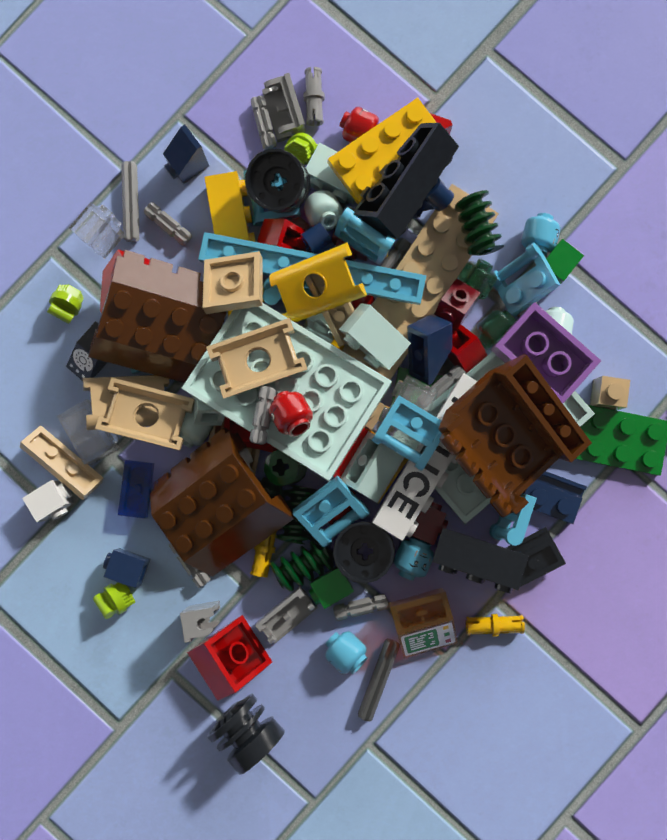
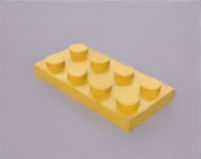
[327,97,437,204]

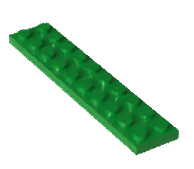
[390,367,667,476]

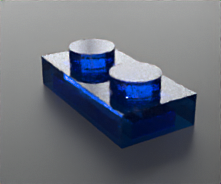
[118,460,155,519]

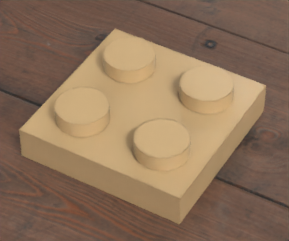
[203,251,263,314]

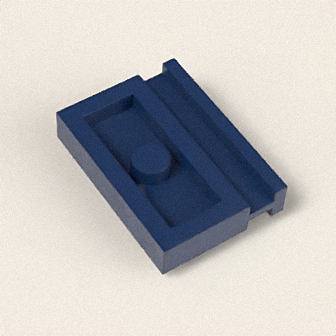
[523,471,587,524]

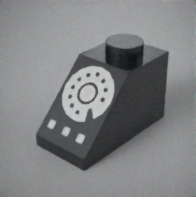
[66,321,108,381]

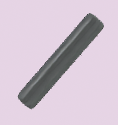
[358,638,400,722]

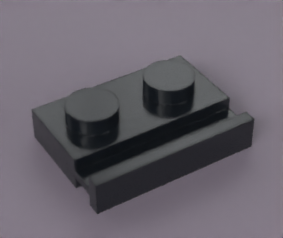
[506,527,566,587]

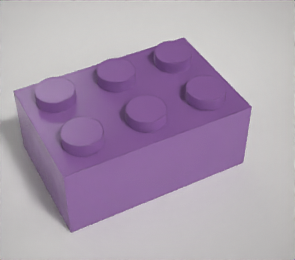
[491,302,601,403]

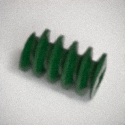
[455,190,504,256]
[264,449,307,486]
[275,484,318,544]
[270,540,334,592]

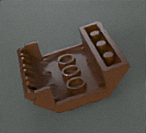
[88,250,226,383]
[438,354,592,517]
[150,427,296,577]

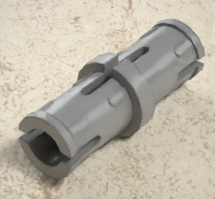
[303,67,325,126]

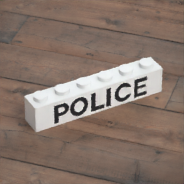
[372,373,477,541]

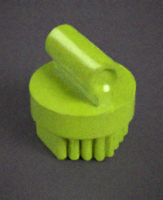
[284,132,318,165]
[47,284,84,324]
[93,582,135,619]

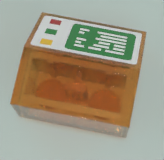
[388,588,458,658]

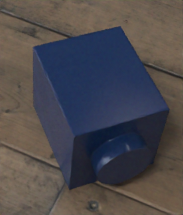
[103,548,151,588]

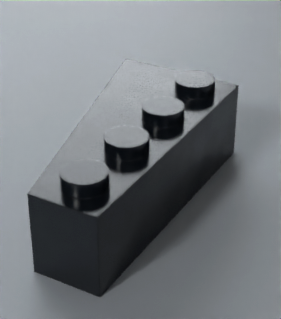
[349,123,459,239]

